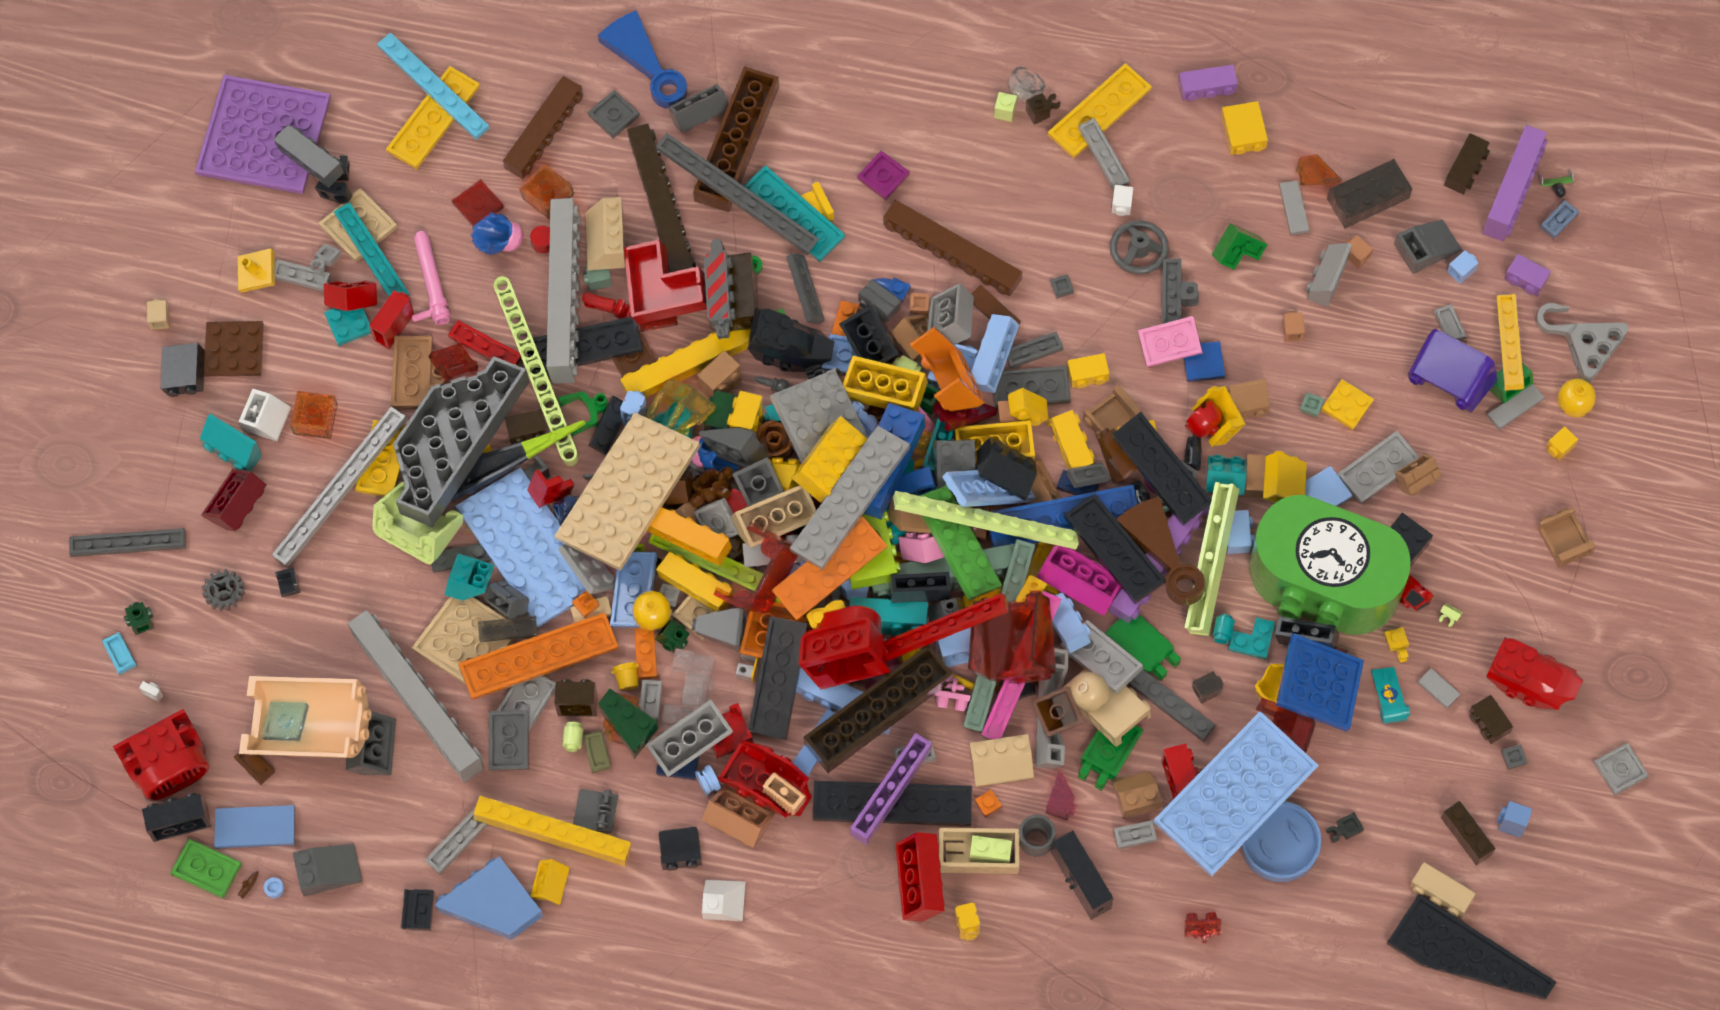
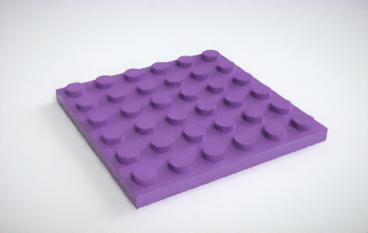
[195,75,331,194]

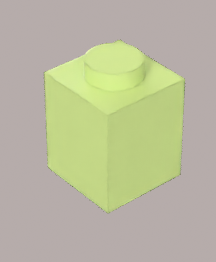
[994,92,1017,122]

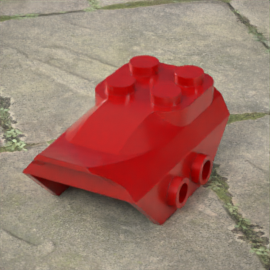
[1486,637,1583,710]
[718,740,811,818]

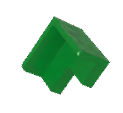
[1212,223,1268,270]

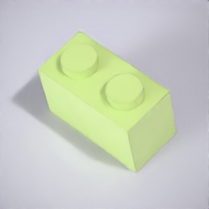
[969,836,1012,863]

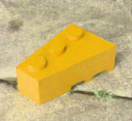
[1046,410,1095,469]

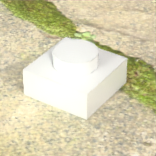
[139,681,163,702]

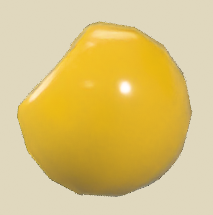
[1255,664,1285,710]

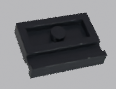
[401,889,434,931]

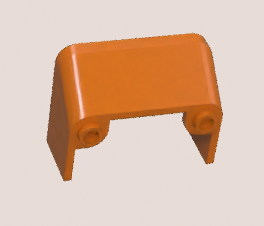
[910,327,985,411]

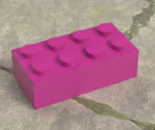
[1036,545,1120,616]

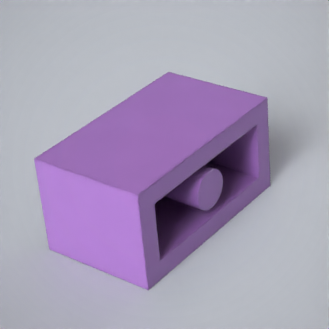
[1505,254,1551,297]

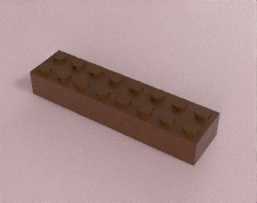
[693,66,779,212]

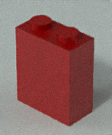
[369,290,414,350]

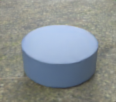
[264,877,284,898]

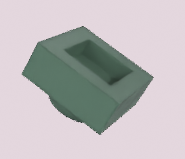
[1300,392,1324,418]

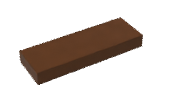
[971,285,1021,325]

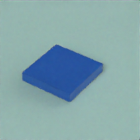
[1184,341,1225,382]

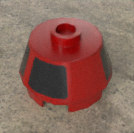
[1400,574,1434,611]

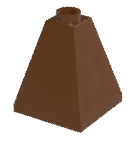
[1098,427,1137,484]

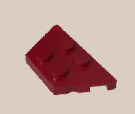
[932,401,998,431]

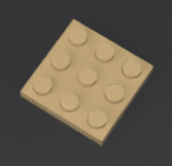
[318,188,398,262]

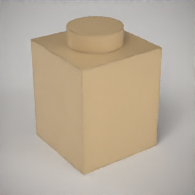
[147,299,170,330]

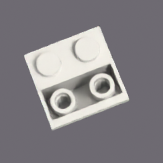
[239,389,291,441]

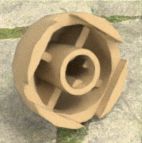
[1069,672,1110,712]

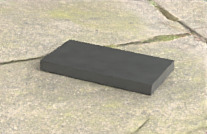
[993,366,1071,408]

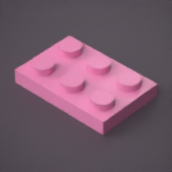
[1138,316,1203,368]

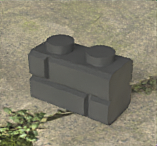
[858,279,901,322]
[484,580,529,619]

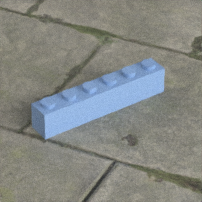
[796,668,893,735]

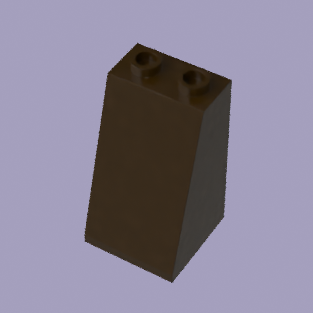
[728,252,758,332]

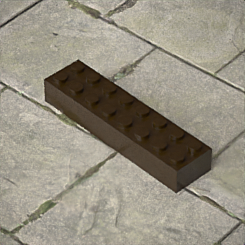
[803,645,953,773]

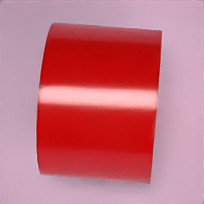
[530,226,550,254]

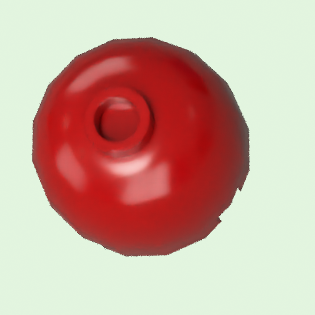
[1184,400,1223,438]

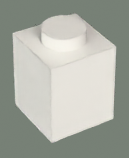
[1111,185,1133,216]

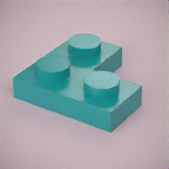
[1228,617,1275,660]

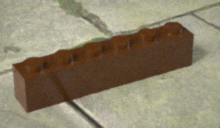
[503,76,583,179]

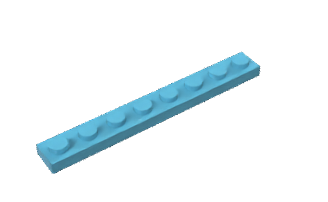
[377,32,490,140]

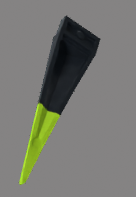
[451,420,586,502]

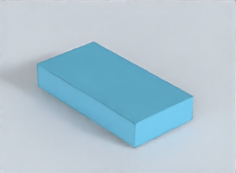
[102,632,137,675]

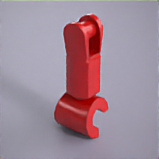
[582,292,631,319]

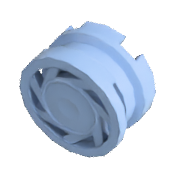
[695,765,721,796]

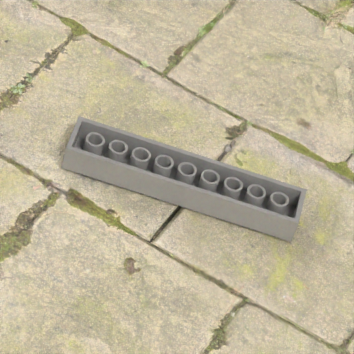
[546,198,581,384]
[347,610,483,783]

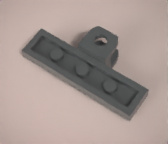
[1162,259,1199,324]

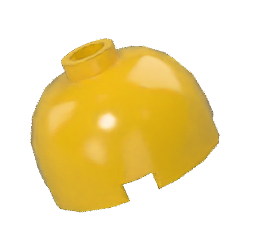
[1557,378,1596,417]
[632,591,671,631]

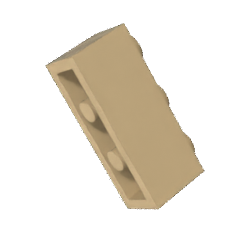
[1409,862,1476,918]

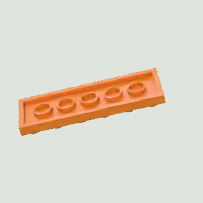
[772,516,888,621]

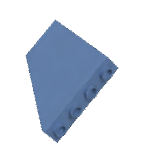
[435,856,543,940]

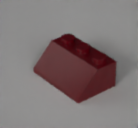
[201,469,267,531]

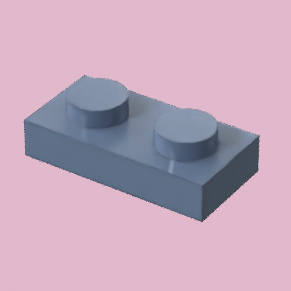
[1540,201,1579,239]

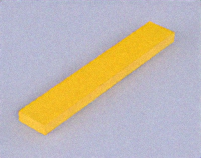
[1496,294,1524,391]

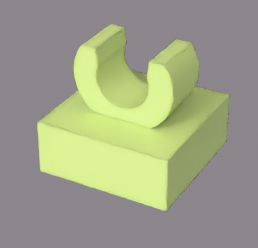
[1439,603,1463,627]

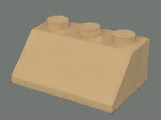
[969,734,1034,787]

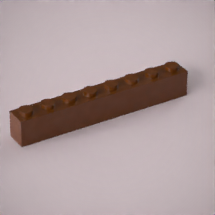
[883,200,1022,296]

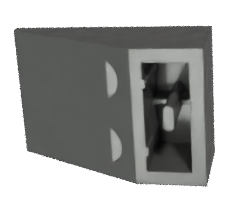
[1394,219,1462,274]

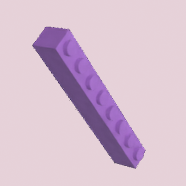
[1109,497,1212,623]

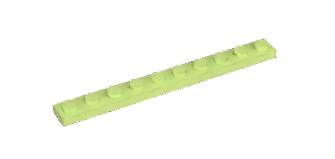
[893,491,1079,549]

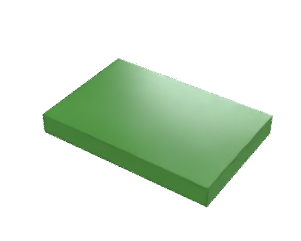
[170,839,242,899]

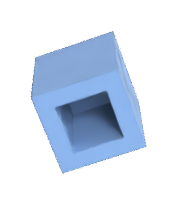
[1447,250,1479,284]

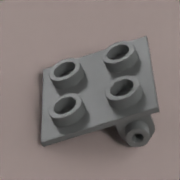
[573,789,619,833]

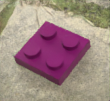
[857,150,910,200]

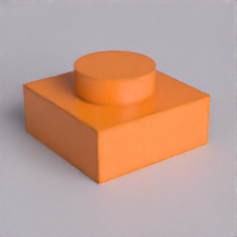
[974,790,1002,817]

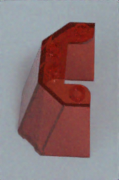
[968,590,1056,684]

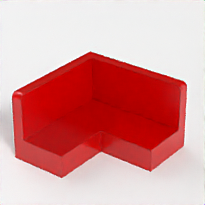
[323,280,377,311]
[527,469,575,508]

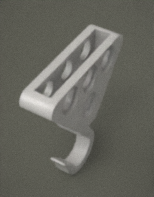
[1536,303,1629,383]

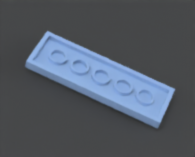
[942,470,1036,507]

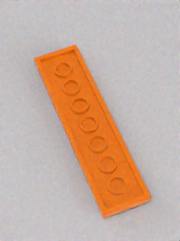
[458,612,619,700]

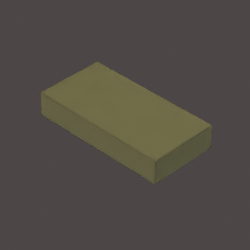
[583,730,611,773]

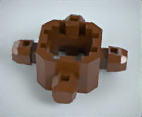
[690,466,734,508]

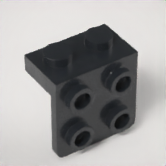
[659,827,702,871]

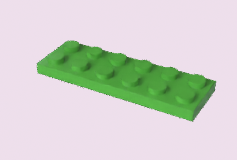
[920,486,1002,601]

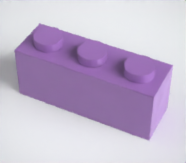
[1178,65,1238,101]

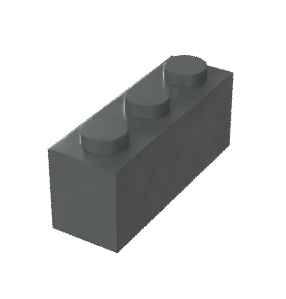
[668,84,729,133]

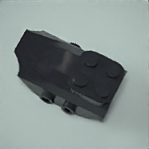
[747,307,834,372]

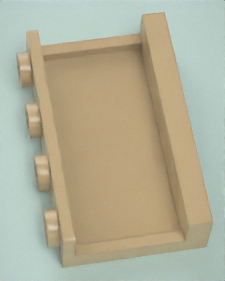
[1062,669,1151,747]

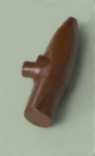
[238,871,259,899]

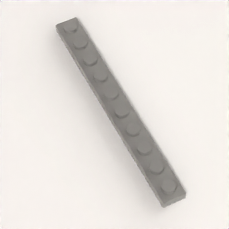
[272,407,407,567]

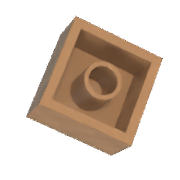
[697,351,742,399]

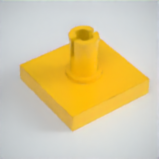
[238,249,275,293]

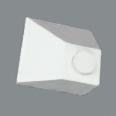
[702,880,746,921]

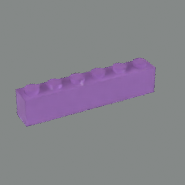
[850,733,932,846]

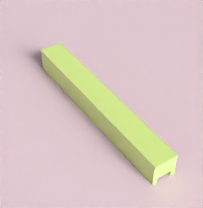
[1185,482,1240,636]

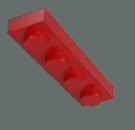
[448,320,522,365]

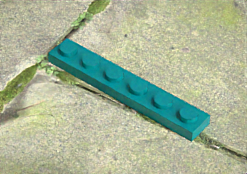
[334,202,410,298]

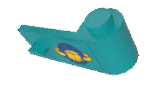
[1371,667,1410,724]

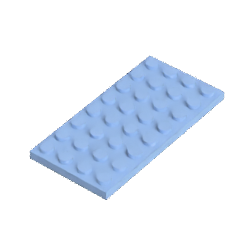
[455,467,593,628]
[1153,711,1319,877]

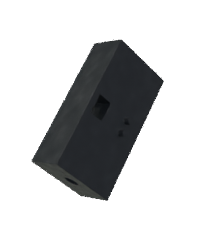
[1051,831,1114,920]

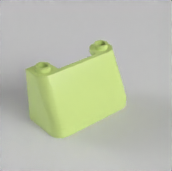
[372,482,463,564]

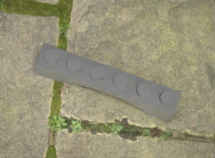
[1036,647,1069,769]

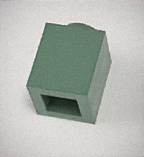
[583,266,612,291]

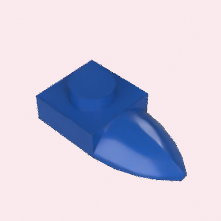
[873,278,911,303]

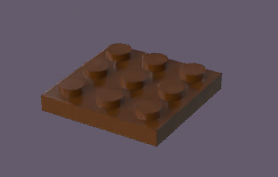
[204,321,264,377]

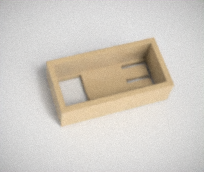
[939,828,1019,874]

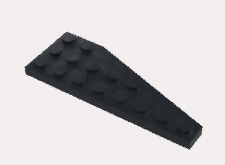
[1386,894,1557,1000]

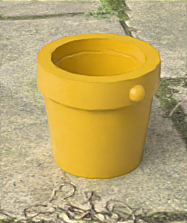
[611,662,639,691]

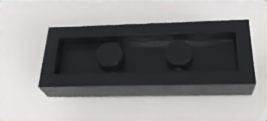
[588,395,623,455]

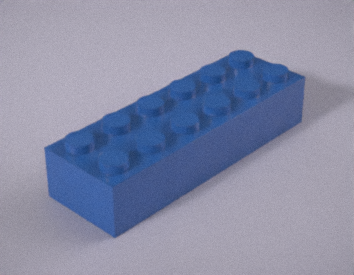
[863,403,926,520]

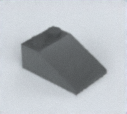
[699,427,768,468]
[293,844,362,896]

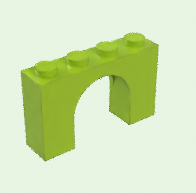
[849,510,901,590]

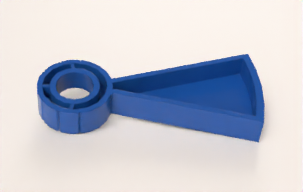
[598,10,687,109]

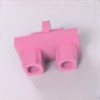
[935,678,971,711]

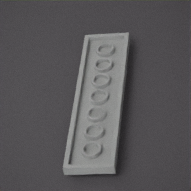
[790,426,910,570]

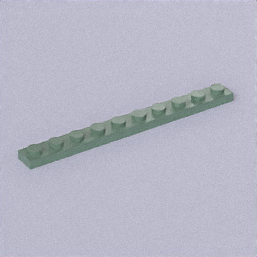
[963,539,1035,732]

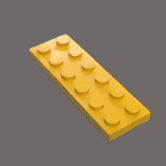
[1048,63,1152,159]
[386,66,480,170]

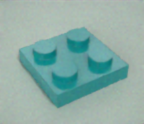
[324,308,371,347]

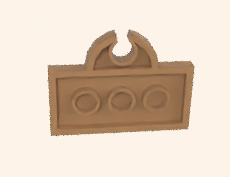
[391,336,450,409]

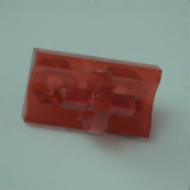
[1184,912,1222,944]

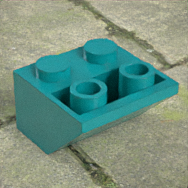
[1206,454,1247,495]
[444,554,495,601]

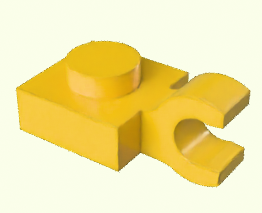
[1384,627,1409,663]

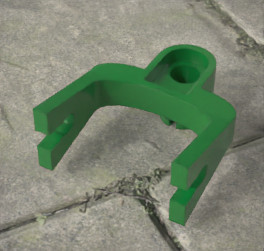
[558,391,608,437]

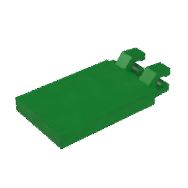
[1104,614,1181,681]
[1078,725,1144,791]

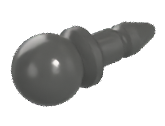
[754,377,790,392]

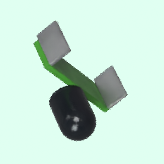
[1538,169,1574,197]

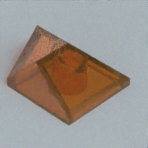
[1296,154,1342,186]

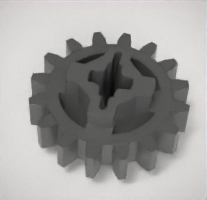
[202,569,245,611]

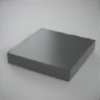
[588,90,640,139]

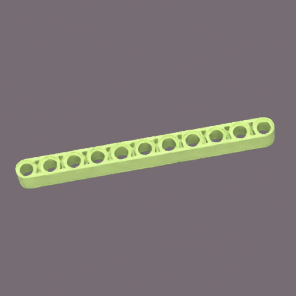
[494,276,579,466]

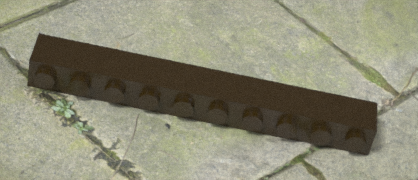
[627,123,696,273]

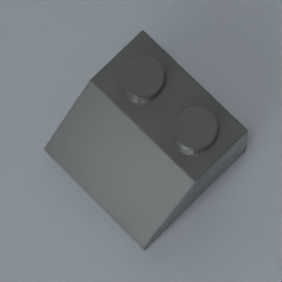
[733,456,784,507]

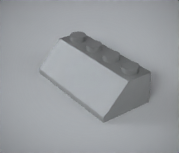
[645,699,733,777]

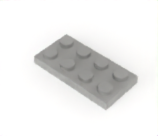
[1337,431,1419,505]
[1060,620,1144,694]

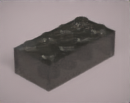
[1327,159,1412,228]

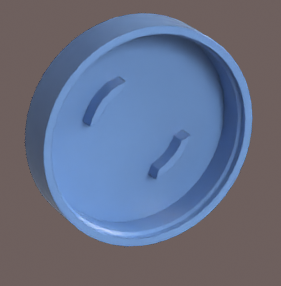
[1241,801,1321,882]

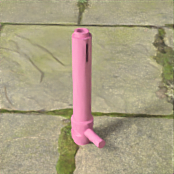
[412,231,451,325]

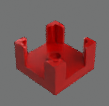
[712,703,753,758]

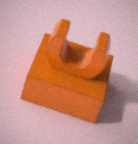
[572,590,600,618]

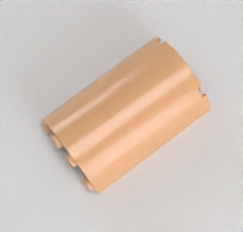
[239,676,372,758]

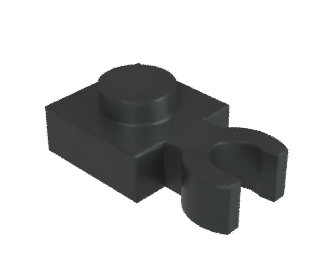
[1326,812,1364,843]

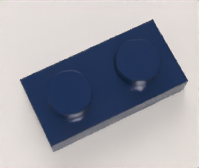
[1057,470,1099,496]

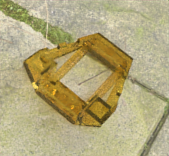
[644,378,716,436]

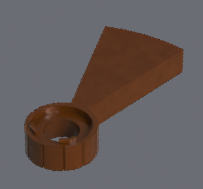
[1116,496,1205,606]

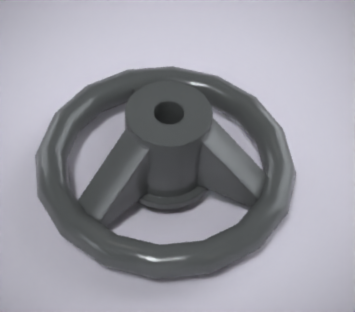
[1110,220,1169,274]

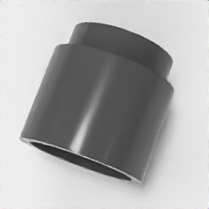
[1019,815,1055,857]

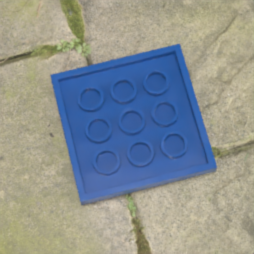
[1276,633,1364,732]

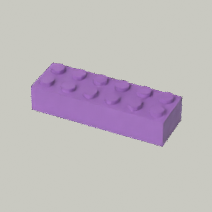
[1482,125,1548,242]

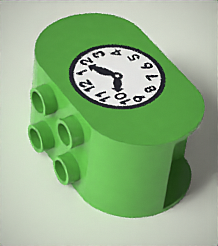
[1249,495,1410,635]

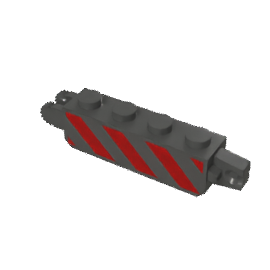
[704,239,736,339]

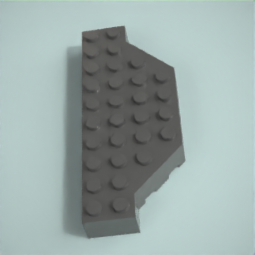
[393,356,529,528]

